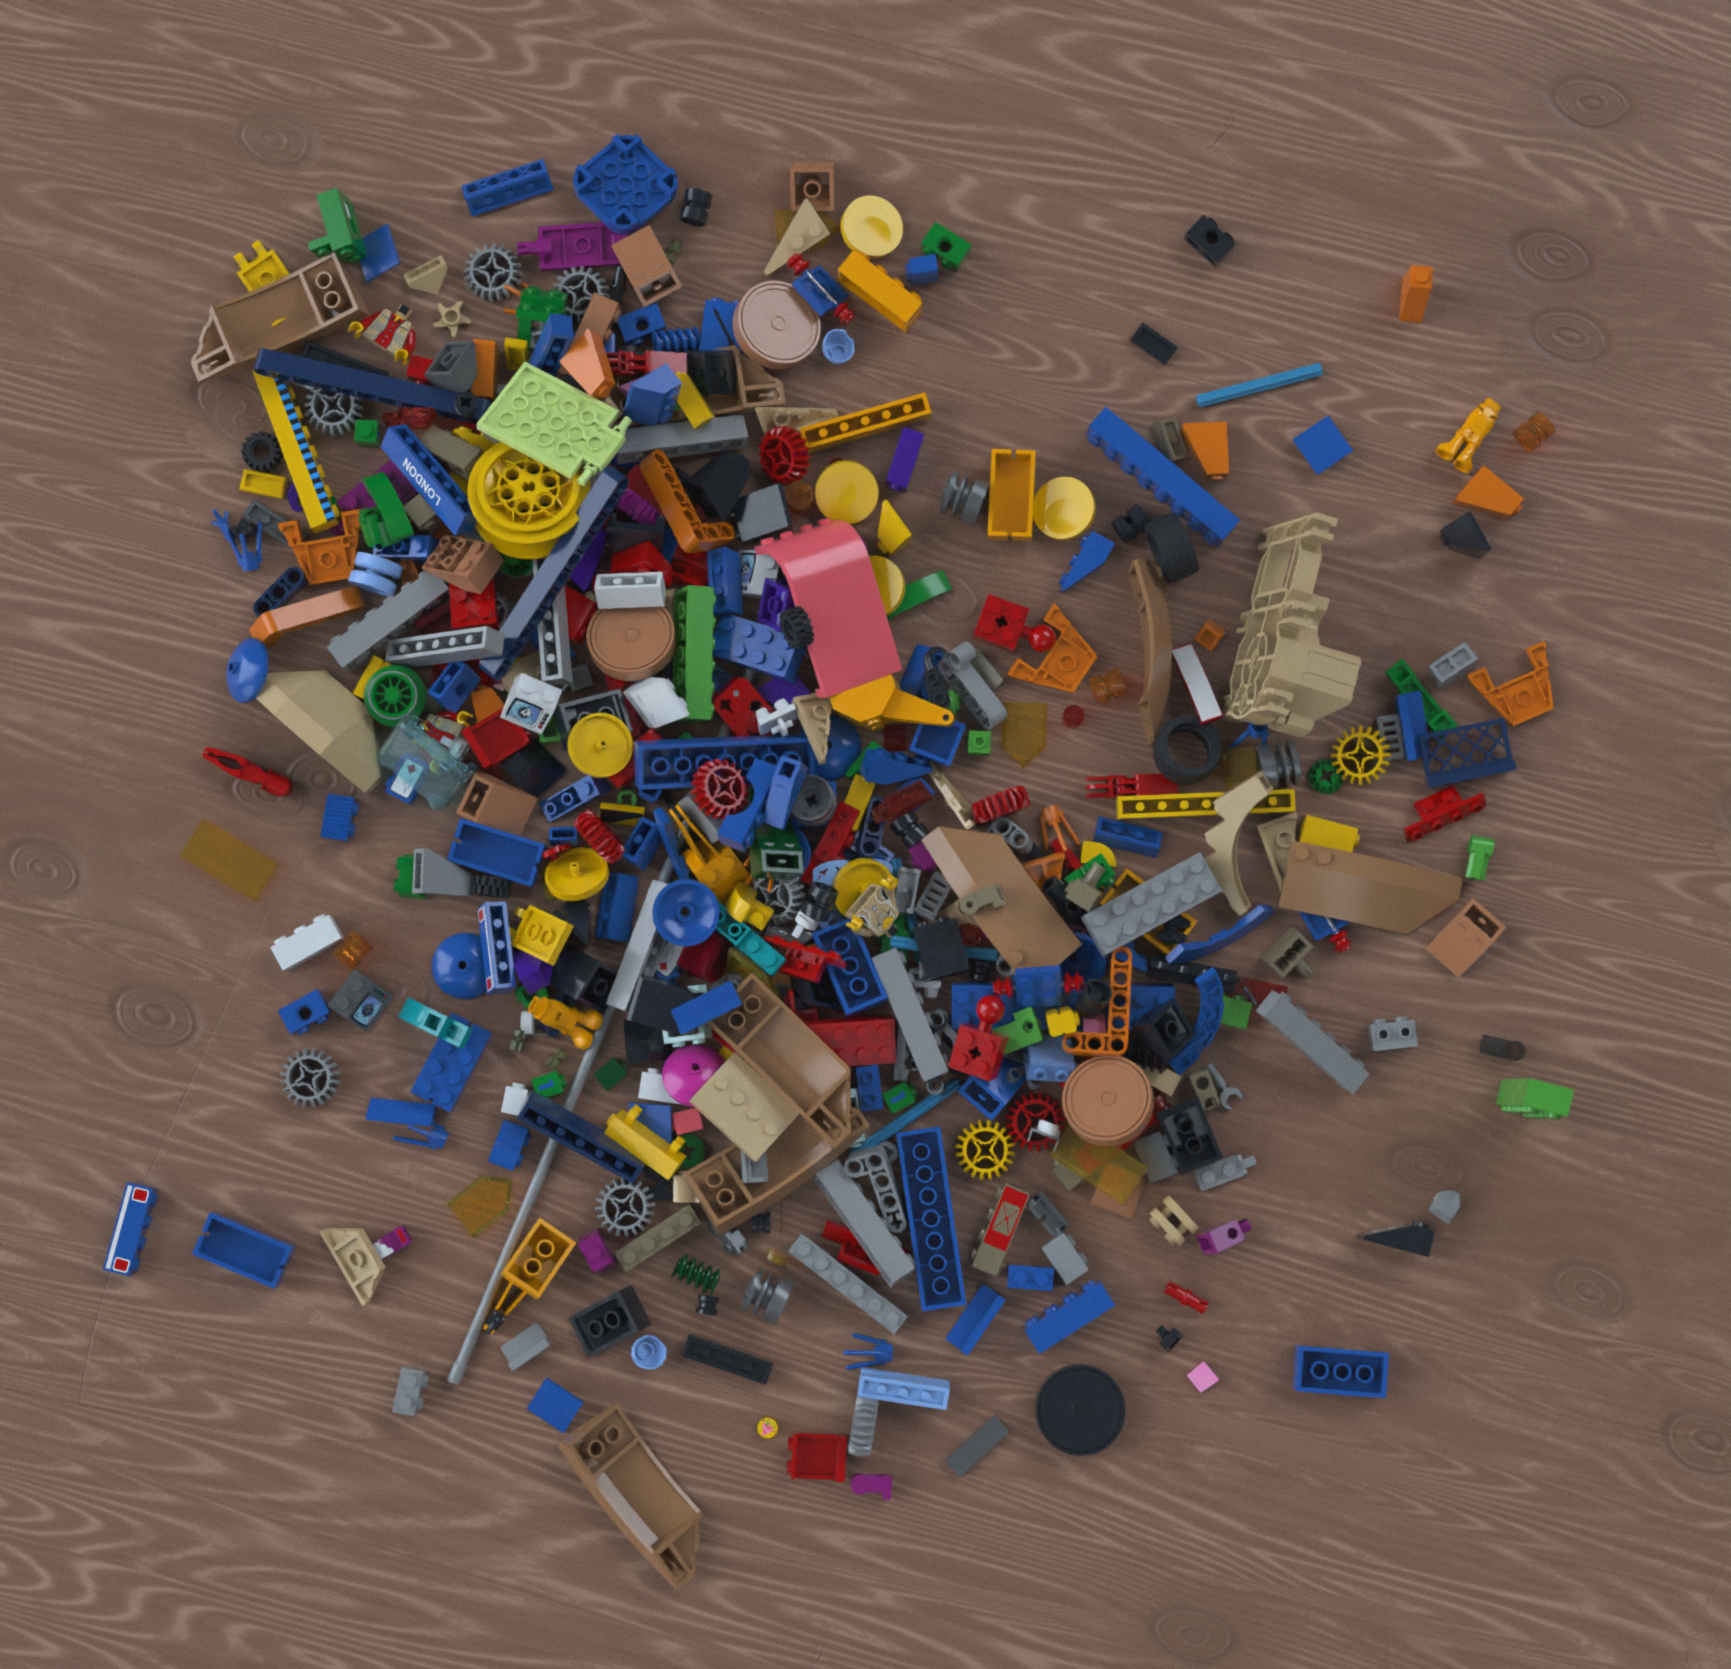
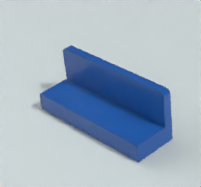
[707,547,743,616]
[899,644,944,701]
[1394,691,1431,761]
[595,872,639,942]
[671,981,743,1035]
[946,1284,1006,1356]

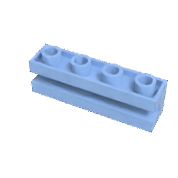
[857,1367,950,1410]

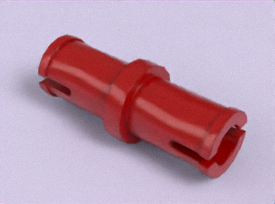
[1163,1281,1209,1314]

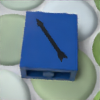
[699,298,744,354]

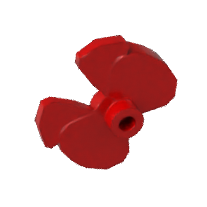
[542,844,571,862]

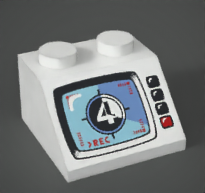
[739,550,780,599]
[500,673,562,735]

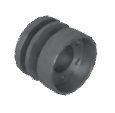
[939,470,990,526]
[1254,740,1302,790]
[791,774,837,827]
[741,1268,794,1325]

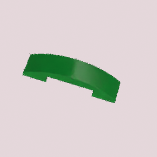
[362,472,414,542]
[887,570,952,621]
[1385,658,1458,739]

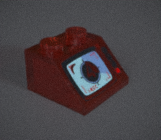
[1238,978,1288,1010]

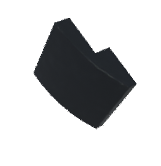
[686,350,736,396]

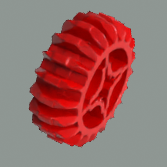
[757,426,811,485]
[690,759,750,820]
[971,786,1031,825]
[574,809,626,864]
[1005,1092,1065,1152]

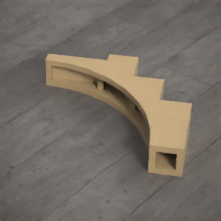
[1204,770,1274,916]

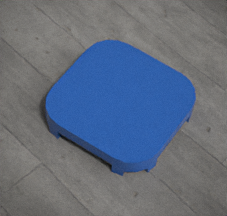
[573,133,678,234]

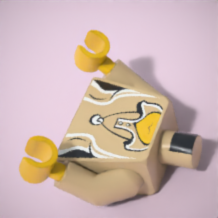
[844,873,899,938]

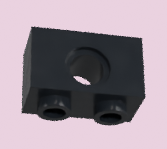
[1184,215,1235,268]

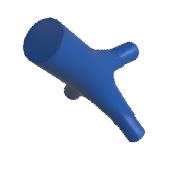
[211,509,235,542]

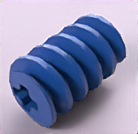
[652,326,700,354]

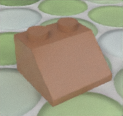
[790,162,835,211]

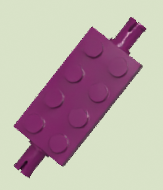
[516,222,631,272]
[330,459,420,536]

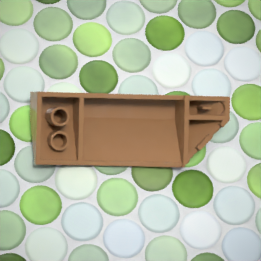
[191,252,369,383]

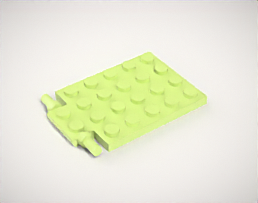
[476,362,632,486]

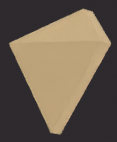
[403,255,448,295]

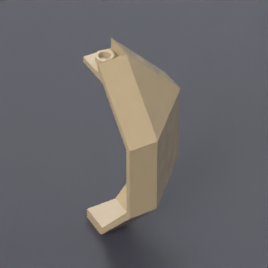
[256,670,383,795]

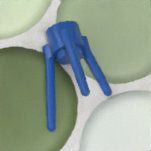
[223,522,263,571]
[1226,722,1270,752]
[393,1121,449,1150]
[843,1333,893,1370]

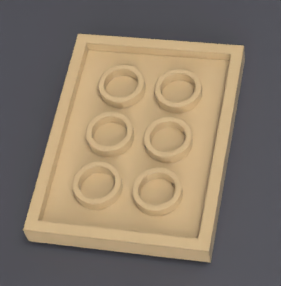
[689,1052,800,1162]

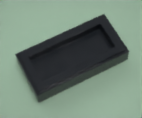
[1130,322,1178,366]

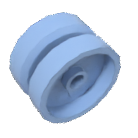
[348,552,403,597]

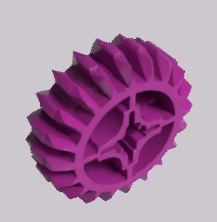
[615,488,663,525]

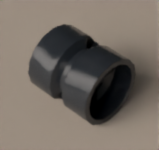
[679,188,713,227]
[1111,504,1150,544]
[889,808,930,850]
[801,881,839,922]
[1075,979,1112,1019]

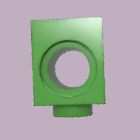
[967,731,991,756]

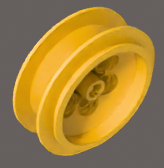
[467,442,591,559]

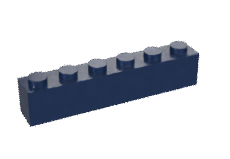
[516,1090,645,1184]

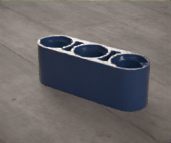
[253,567,307,617]
[857,796,888,859]

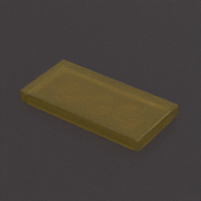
[180,819,279,902]
[1049,1125,1148,1206]

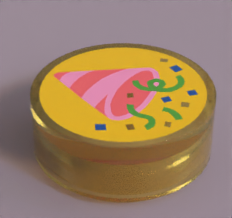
[765,1248,788,1266]
[756,1416,779,1439]

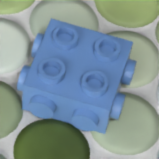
[1022,1033,1077,1082]

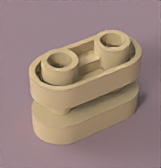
[1149,1195,1199,1246]

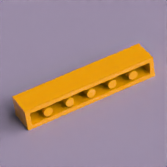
[799,392,931,454]

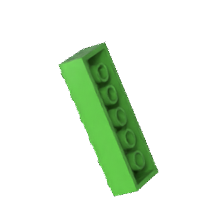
[672,585,716,724]
[1496,1078,1574,1120]

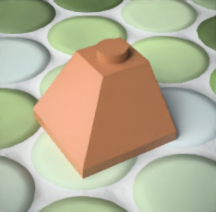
[1090,1162,1147,1219]

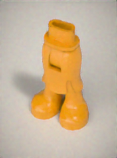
[1435,398,1501,474]
[528,996,603,1050]

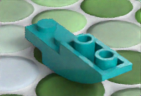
[716,902,787,977]
[398,997,473,1049]

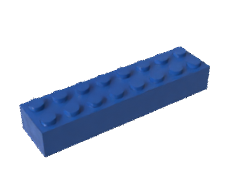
[1086,407,1240,547]
[634,734,814,790]
[896,1126,967,1311]

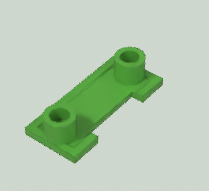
[976,1006,1044,1056]

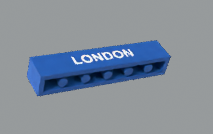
[380,424,477,536]

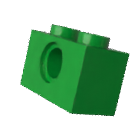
[921,221,972,271]

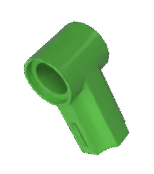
[1465,835,1495,881]

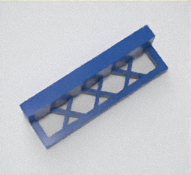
[461,159,554,217]

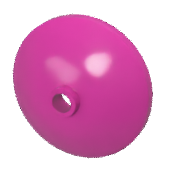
[662,1044,726,1107]

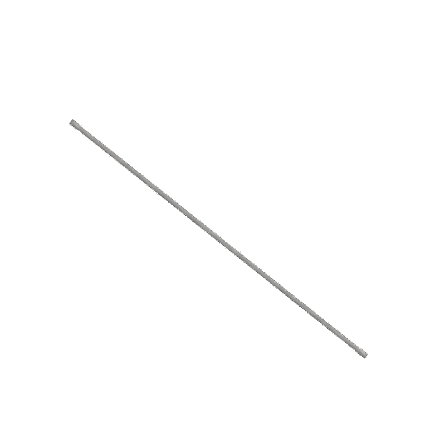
[447,576,786,1385]

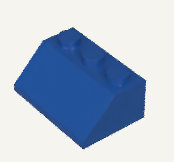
[622,363,682,426]

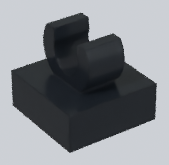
[1156,1325,1184,1353]

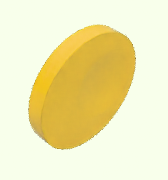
[841,195,903,259]
[815,460,879,524]
[1033,477,1096,541]
[869,556,905,616]
[568,713,633,778]
[545,847,609,901]
[832,858,895,918]

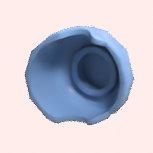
[822,329,855,365]
[631,1335,667,1370]

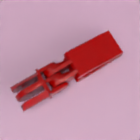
[606,350,687,377]
[202,746,293,797]
[1085,774,1178,799]

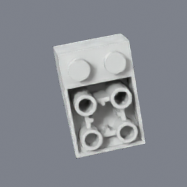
[623,677,690,728]

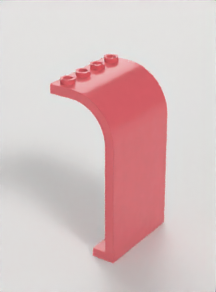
[754,517,902,698]

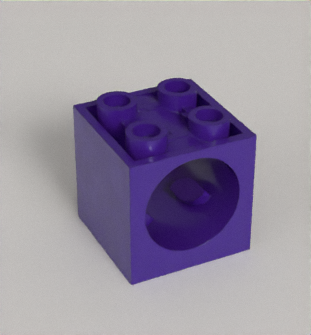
[757,578,795,632]

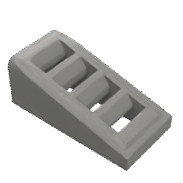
[1375,714,1405,761]
[913,871,951,922]

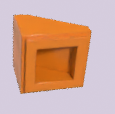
[1194,619,1226,652]

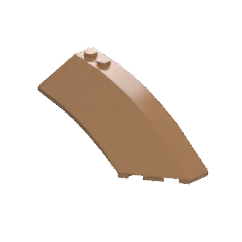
[603,345,786,429]
[1128,559,1172,745]
[921,826,1082,972]
[1278,841,1463,934]
[707,973,851,1148]
[684,1107,870,1236]
[557,1403,702,1590]

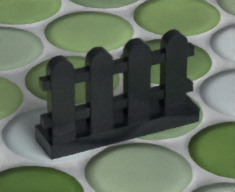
[1146,955,1240,993]

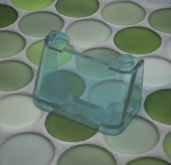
[376,712,479,810]

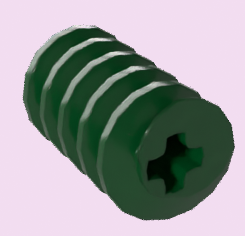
[671,1254,721,1296]

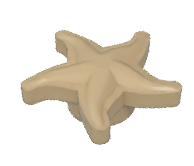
[433,301,471,338]

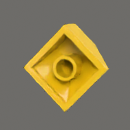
[876,499,912,557]

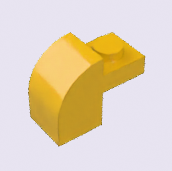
[1080,841,1116,889]
[726,881,774,930]

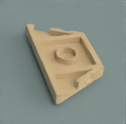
[320,1228,385,1306]

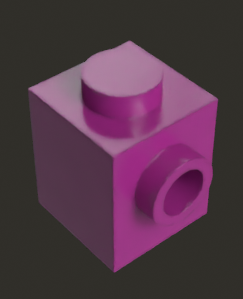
[908,841,938,873]

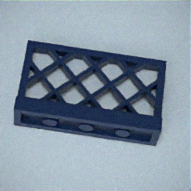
[1417,718,1516,787]

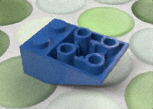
[957,1057,1027,1121]

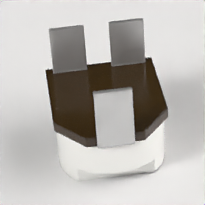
[792,908,822,939]

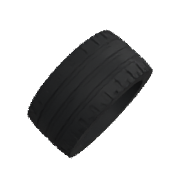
[1144,513,1199,583]
[1153,715,1222,785]

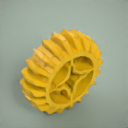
[1331,725,1391,785]
[955,1120,1015,1180]

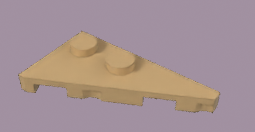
[764,198,830,276]
[754,407,839,436]
[792,693,832,765]
[929,762,977,830]
[1256,812,1298,892]

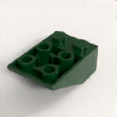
[750,816,803,880]

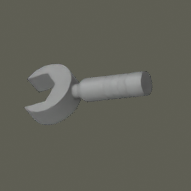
[1205,1062,1242,1110]

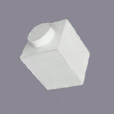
[501,1082,530,1115]

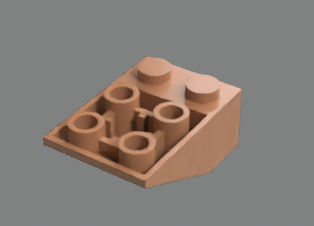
[611,225,682,307]
[422,534,504,594]
[456,769,538,836]
[1425,898,1507,978]

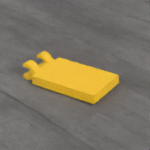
[233,240,290,327]
[509,905,574,966]

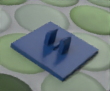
[360,224,400,282]
[1292,415,1353,475]
[628,1102,672,1144]
[527,1377,583,1433]

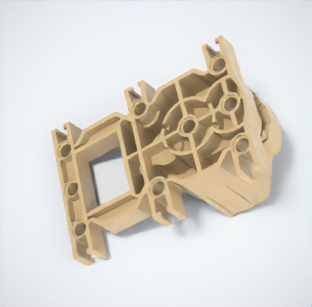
[1219,512,1361,737]

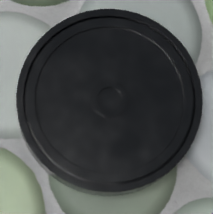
[1035,1364,1126,1456]

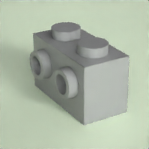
[1367,1016,1418,1052]
[392,1365,429,1416]

